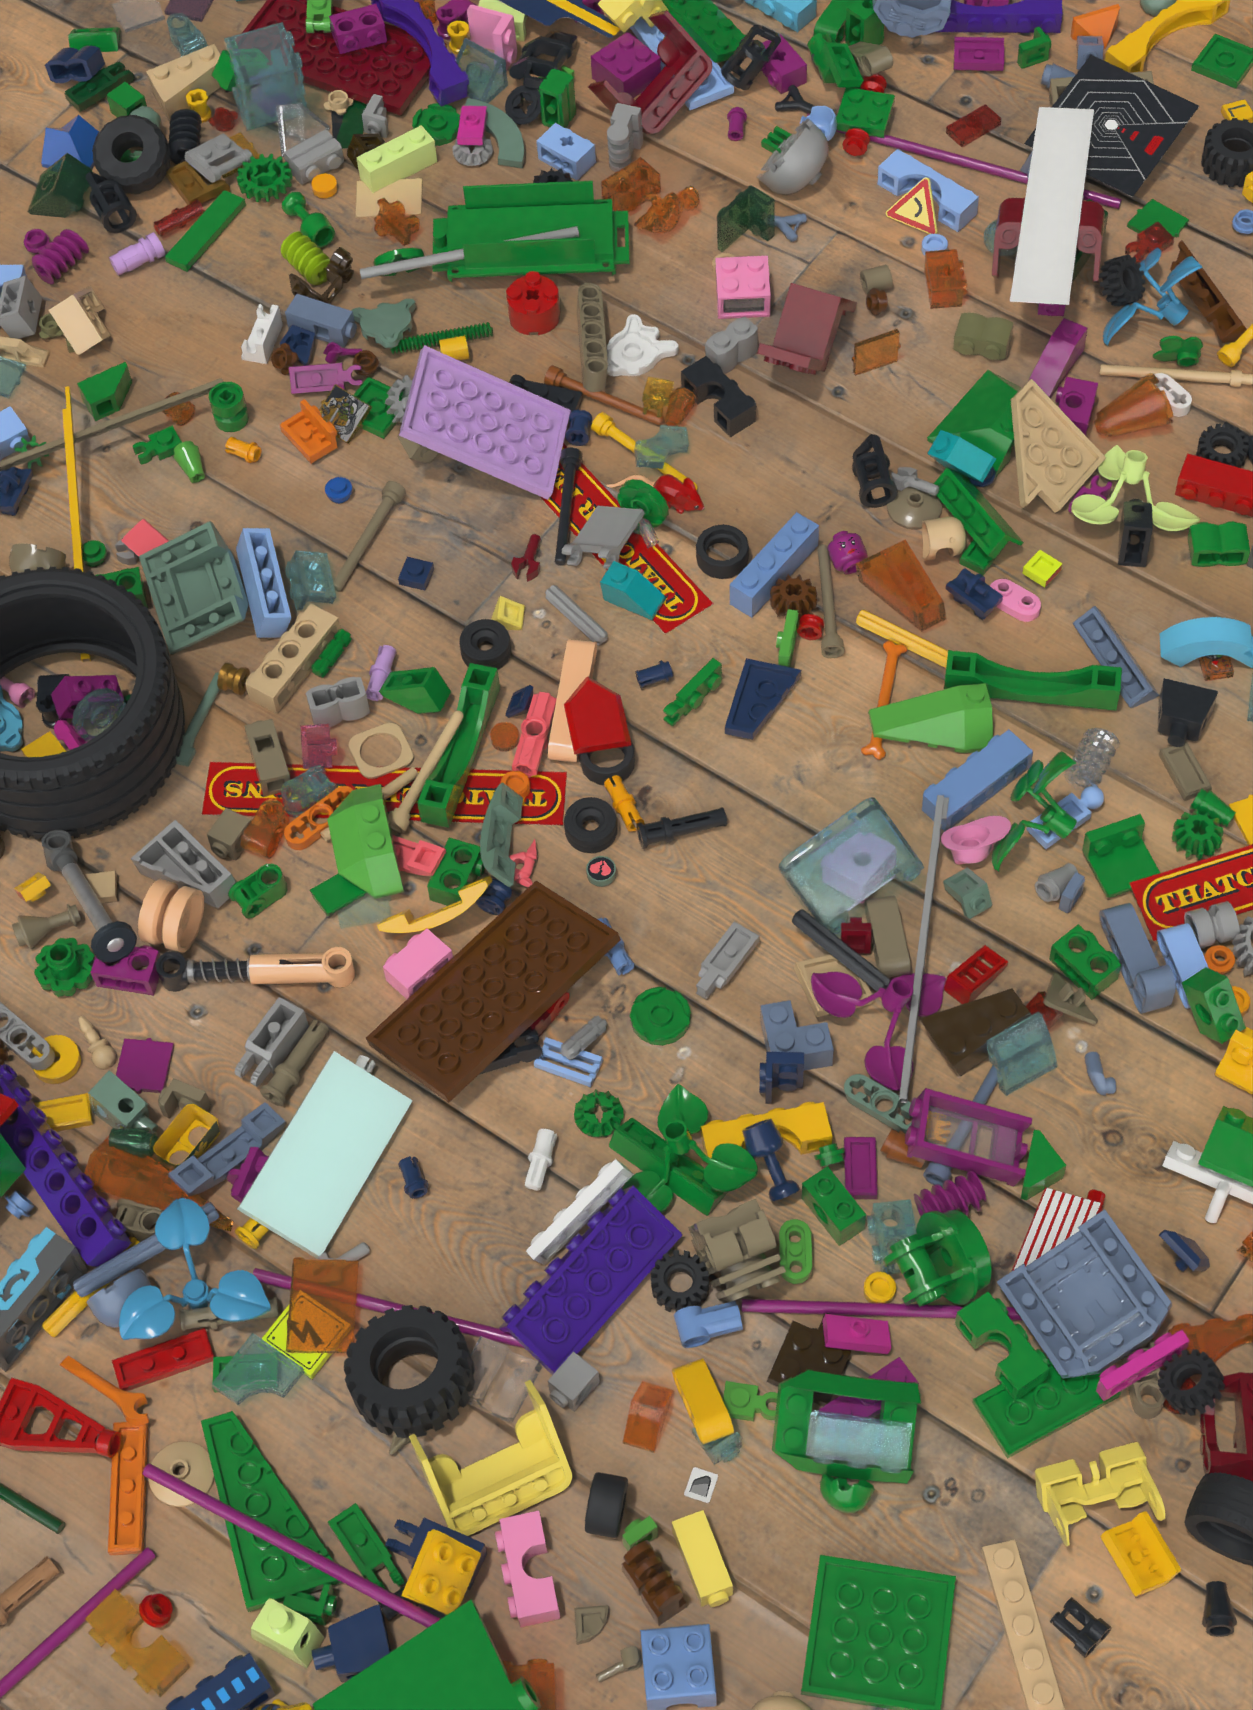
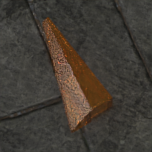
[84,1130,234,1232]

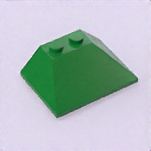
[927,370,1021,478]

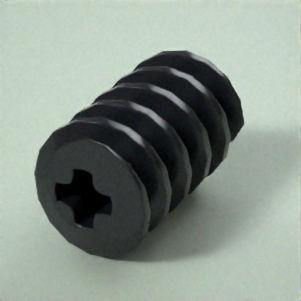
[168,109,202,165]

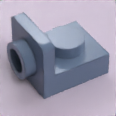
[1076,36,1104,70]

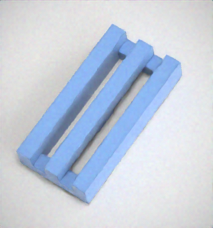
[534,1037,603,1087]

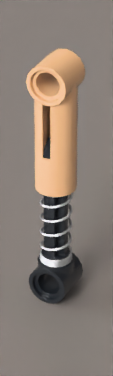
[156,947,355,992]

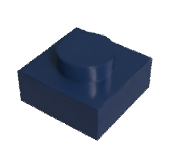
[398,557,434,591]

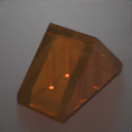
[623,1381,674,1453]

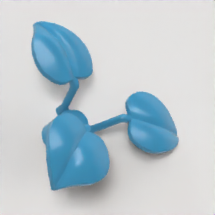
[1103,248,1203,346]
[119,1198,271,1340]

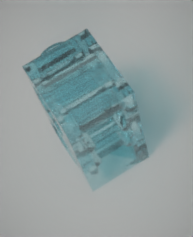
[867,1199,917,1274]

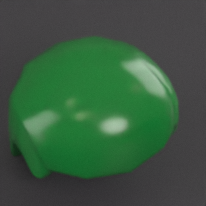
[819,1473,875,1513]

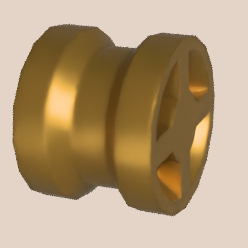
[217,662,250,695]

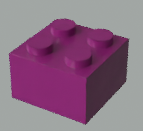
[591,32,661,98]

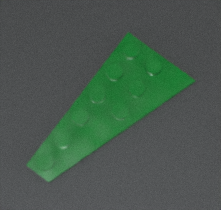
[201,1411,343,1612]

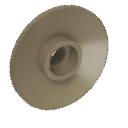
[887,487,942,530]

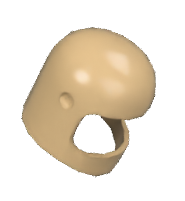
[922,517,966,561]

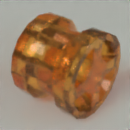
[162,392,196,426]

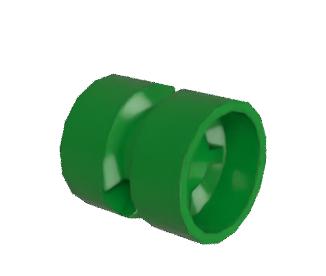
[209,382,249,432]

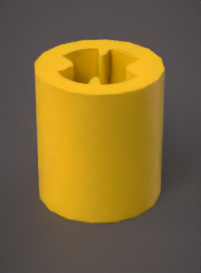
[439,335,469,361]

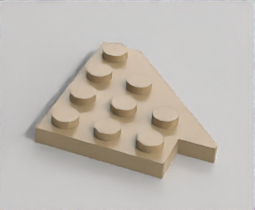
[1011,379,1106,513]

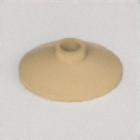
[148,1442,214,1507]

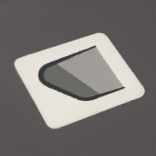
[684,1467,718,1503]

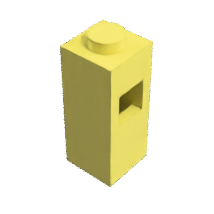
[672,1510,733,1607]

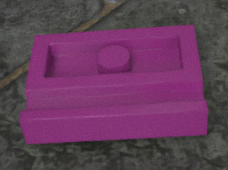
[954,37,1004,71]

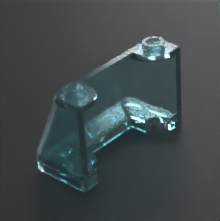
[778,797,924,934]

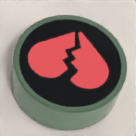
[586,856,616,887]

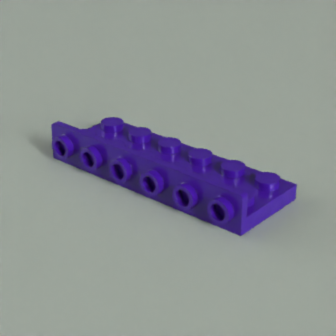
[499,1186,683,1375]

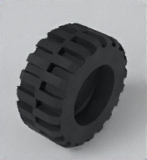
[344,1305,475,1438]

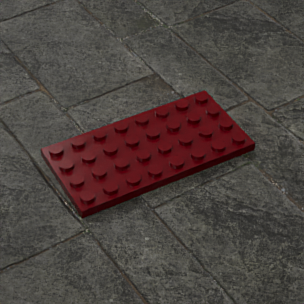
[229,0,447,116]

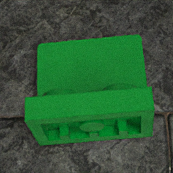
[1082,814,1160,898]

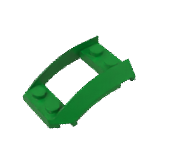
[772,1369,921,1484]

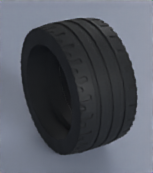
[1184,1472,1253,1566]

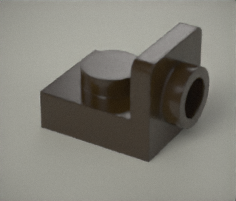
[347,133,386,169]

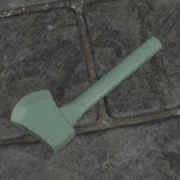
[176,672,220,767]

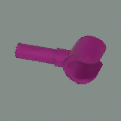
[323,342,362,363]

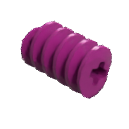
[31,229,89,285]
[914,1171,986,1217]

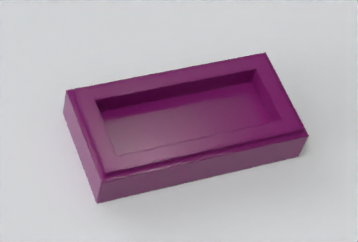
[844,1137,877,1199]

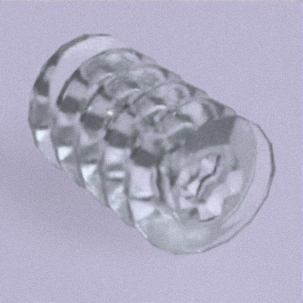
[1064,728,1120,792]

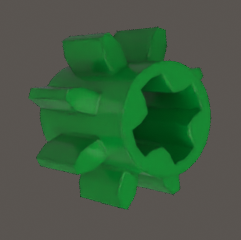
[15,435,49,469]

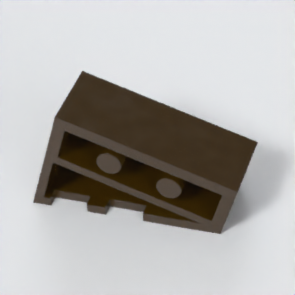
[919,988,1037,1076]

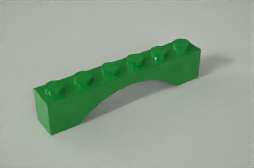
[944,650,1122,711]
[417,663,500,828]

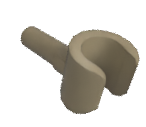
[596,1646,642,1682]

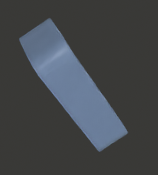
[1099,903,1176,1014]

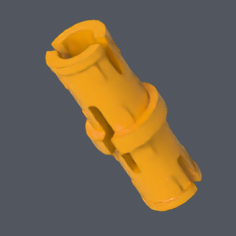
[604,775,644,832]

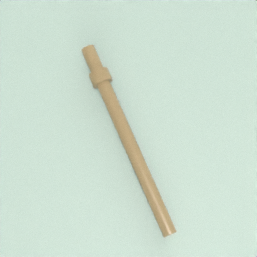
[1100,364,1253,387]

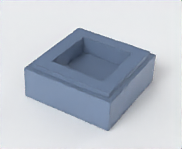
[1059,872,1085,914]

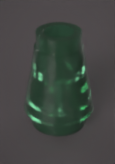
[108,1127,158,1159]

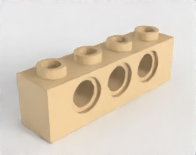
[245,604,341,714]

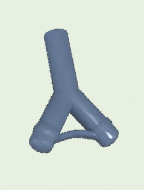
[753,210,807,242]

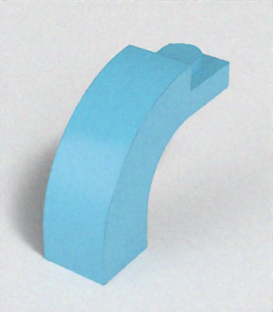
[1160,617,1253,668]

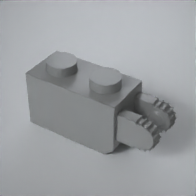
[234,997,309,1087]

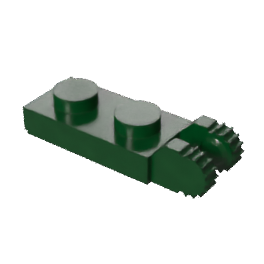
[64,61,134,112]

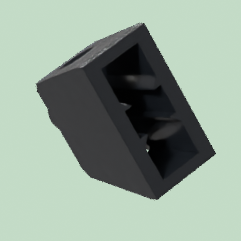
[1118,499,1153,567]
[1157,678,1218,747]

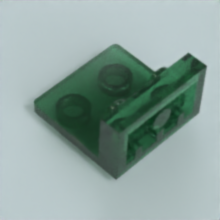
[717,185,775,252]

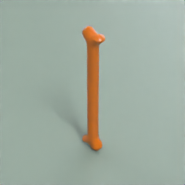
[861,640,907,760]

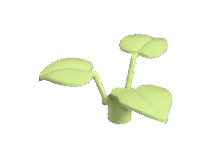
[1071,445,1200,531]

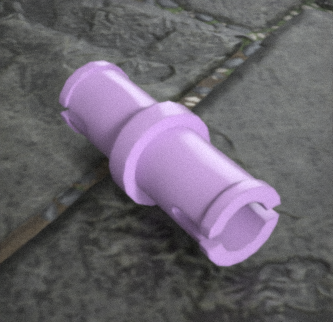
[366,645,396,701]

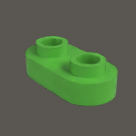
[779,1219,812,1284]

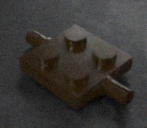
[767,1313,852,1407]

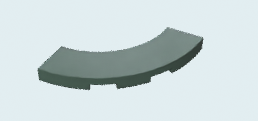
[465,98,525,168]

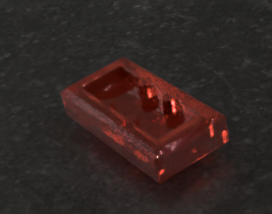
[946,104,1002,147]

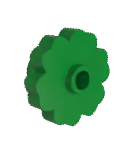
[34,938,95,997]

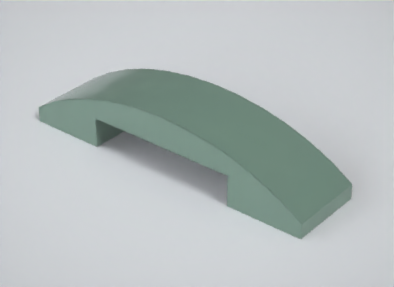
[480,783,523,887]

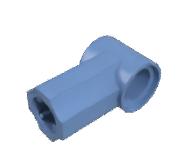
[674,1301,743,1348]

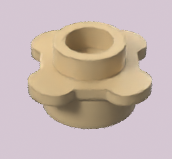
[324,90,353,115]

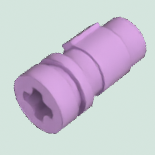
[109,232,166,276]

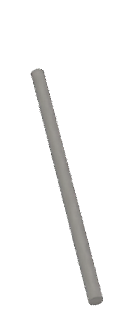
[360,226,579,279]

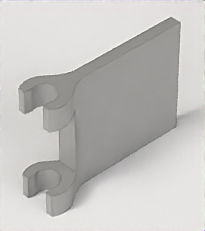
[562,506,645,569]

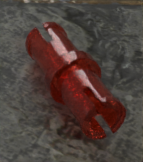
[153,199,205,237]

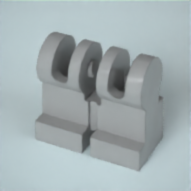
[607,103,643,173]

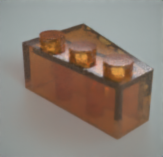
[855,539,947,632]

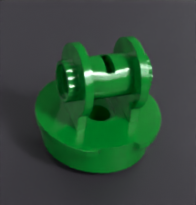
[883,1210,992,1307]

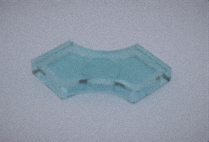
[634,425,689,469]

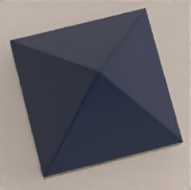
[505,685,533,718]

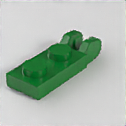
[328,1503,405,1589]

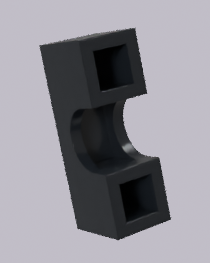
[681,356,757,437]

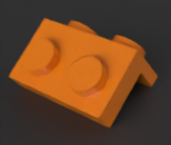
[279,399,338,464]

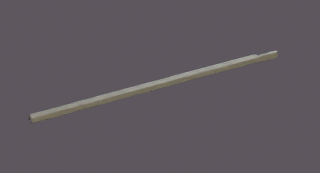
[0,378,224,471]

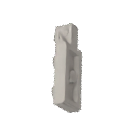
[696,921,760,1000]

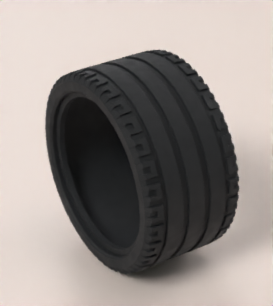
[0,567,185,840]

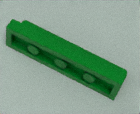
[934,467,1024,558]

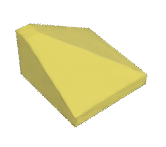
[491,596,525,630]

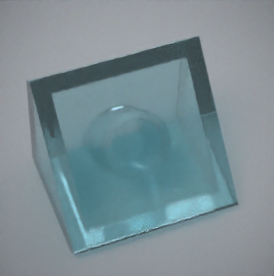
[456,38,508,103]

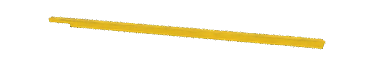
[62,386,91,662]

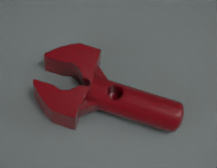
[511,534,541,582]

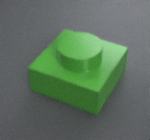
[622,1516,658,1551]

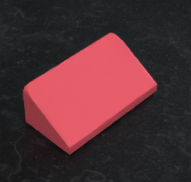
[121,519,169,556]

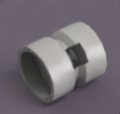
[1184,901,1239,948]

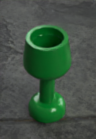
[282,192,335,248]

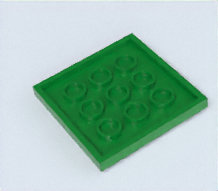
[801,1555,956,1710]

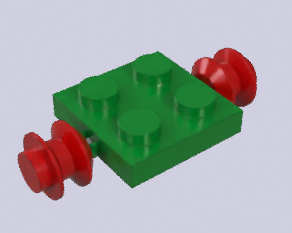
[836,74,895,156]

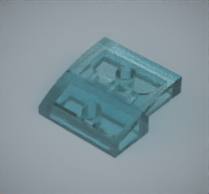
[987,1012,1058,1096]

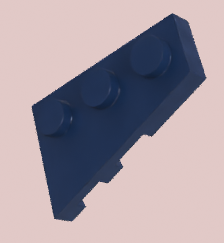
[725,658,802,740]

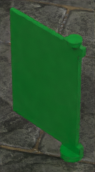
[312,1599,541,1710]

